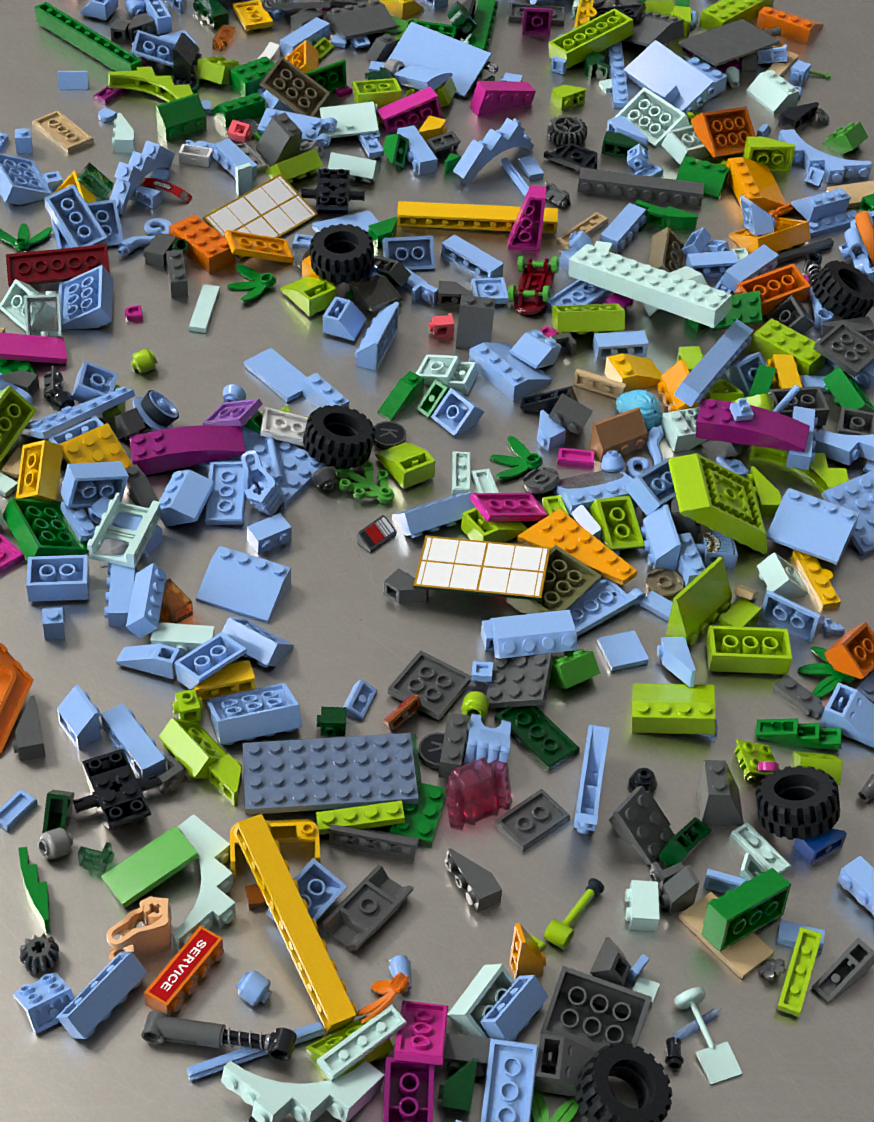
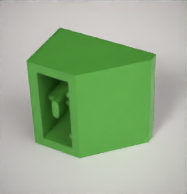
[822,122,868,154]
[550,649,600,688]

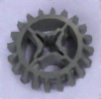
[547,115,588,146]

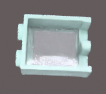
[24,291,63,337]

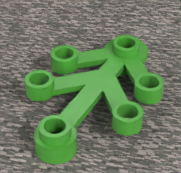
[335,461,395,504]

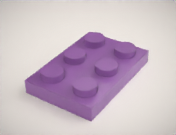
[202,399,263,427]

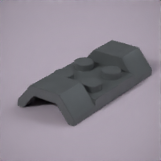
[322,864,413,951]

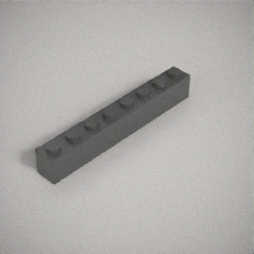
[577,168,704,207]

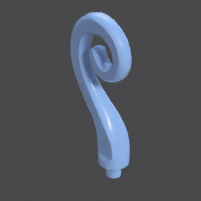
[118,218,172,255]
[626,425,664,479]

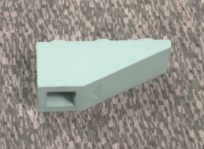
[112,113,135,153]

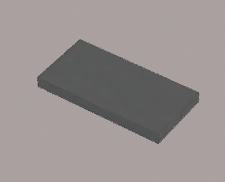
[508,2,565,26]

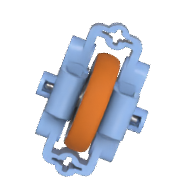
[839,211,874,283]

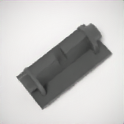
[544,181,571,207]
[44,366,63,401]

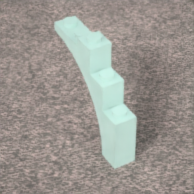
[173,814,236,950]
[221,1061,384,1122]

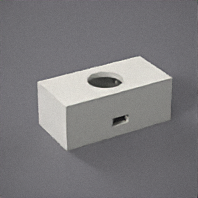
[178,144,213,168]

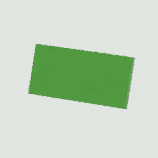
[101,826,199,908]

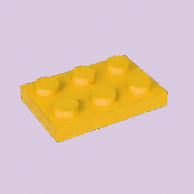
[233,0,273,31]

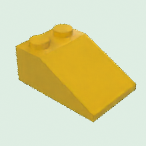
[605,353,662,392]

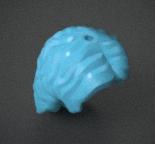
[616,389,663,430]

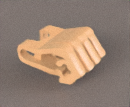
[106,896,172,961]

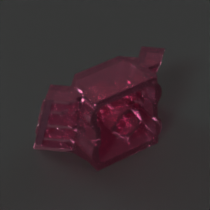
[444,757,512,831]

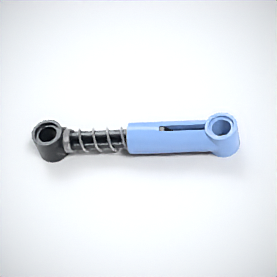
[803,252,833,331]

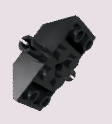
[301,168,365,214]
[73,749,160,829]

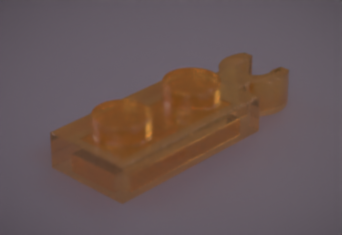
[212,25,236,52]

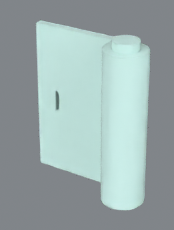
[320,101,379,138]

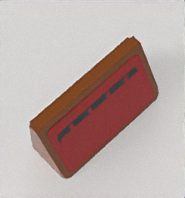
[382,694,422,731]

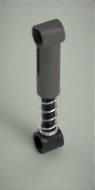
[141,1011,297,1061]

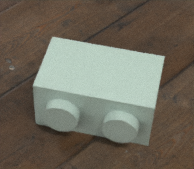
[625,880,659,932]

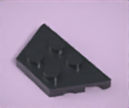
[544,143,598,171]

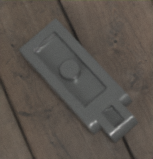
[773,675,825,718]

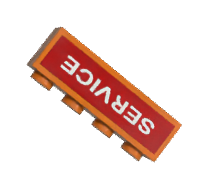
[144,925,224,1016]

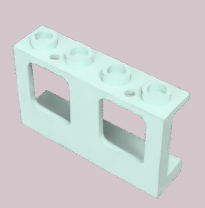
[87,493,161,569]

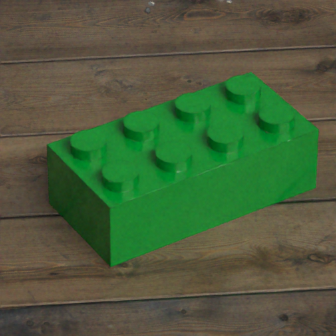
[701,868,791,951]

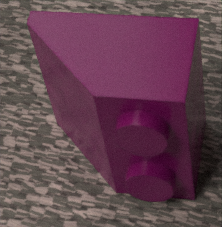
[521,7,553,35]

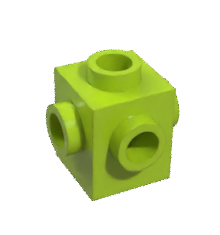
[172,689,203,722]

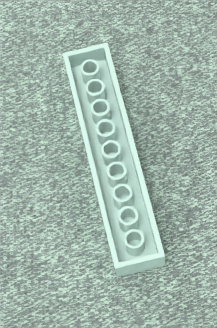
[569,244,732,328]

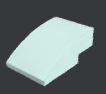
[416,355,478,395]

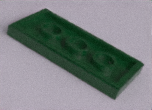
[494,705,580,772]

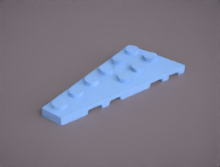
[21,387,135,439]

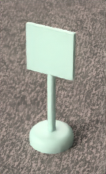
[674,987,743,1085]

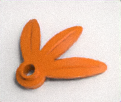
[356,972,410,1024]

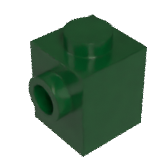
[317,707,346,737]

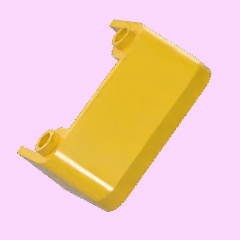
[230,819,320,882]

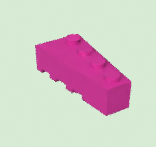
[470,81,536,117]
[377,86,443,131]
[508,185,546,251]

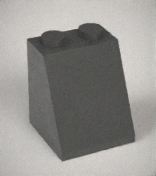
[256,112,302,167]
[456,295,495,350]
[697,760,744,826]

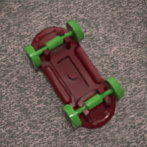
[508,256,559,315]

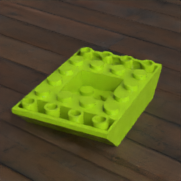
[668,453,767,554]

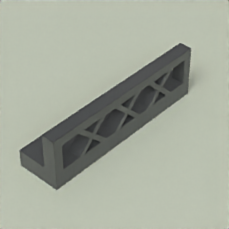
[329,824,419,861]

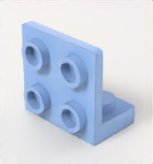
[13,973,74,1034]

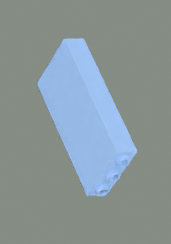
[624,40,717,118]

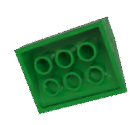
[3,498,89,561]

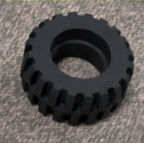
[310,224,374,284]
[812,260,874,320]
[303,405,376,469]
[756,766,840,840]
[575,1042,672,1122]

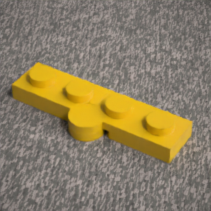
[573,0,597,28]
[792,550,841,610]

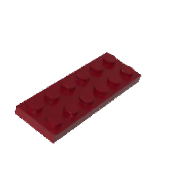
[6,244,110,287]

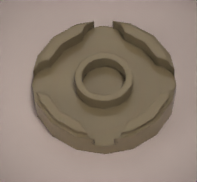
[645,568,684,600]

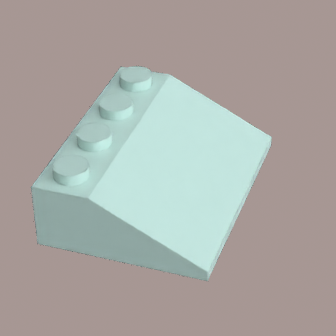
[614,87,690,147]

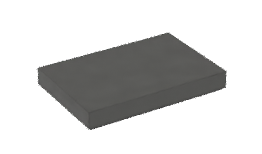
[494,789,571,853]

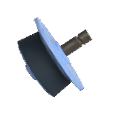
[132,390,179,433]

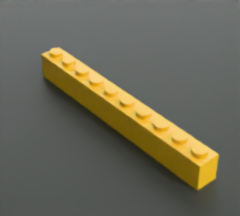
[397,201,558,233]
[234,814,357,1033]

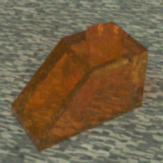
[161,578,193,624]

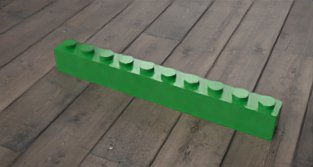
[468,0,499,83]
[35,2,142,71]

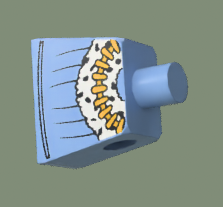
[695,531,738,568]

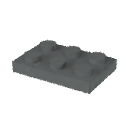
[613,786,675,865]

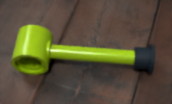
[544,878,604,950]

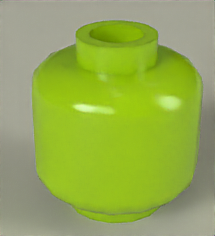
[130,348,158,374]
[461,691,489,721]

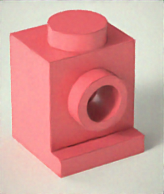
[227,120,253,143]
[428,313,454,338]

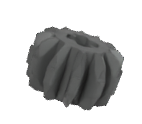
[19,933,59,974]

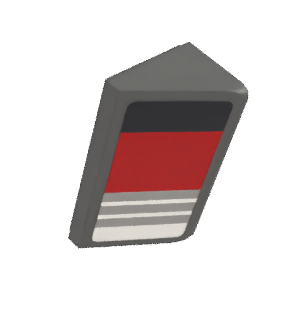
[357,515,397,552]

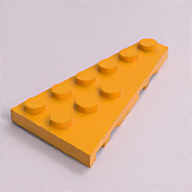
[517,508,637,585]

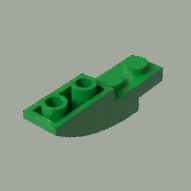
[635,200,698,230]

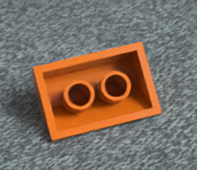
[824,622,874,679]

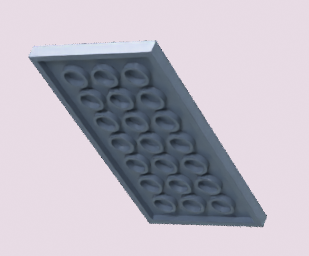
[243,733,418,815]

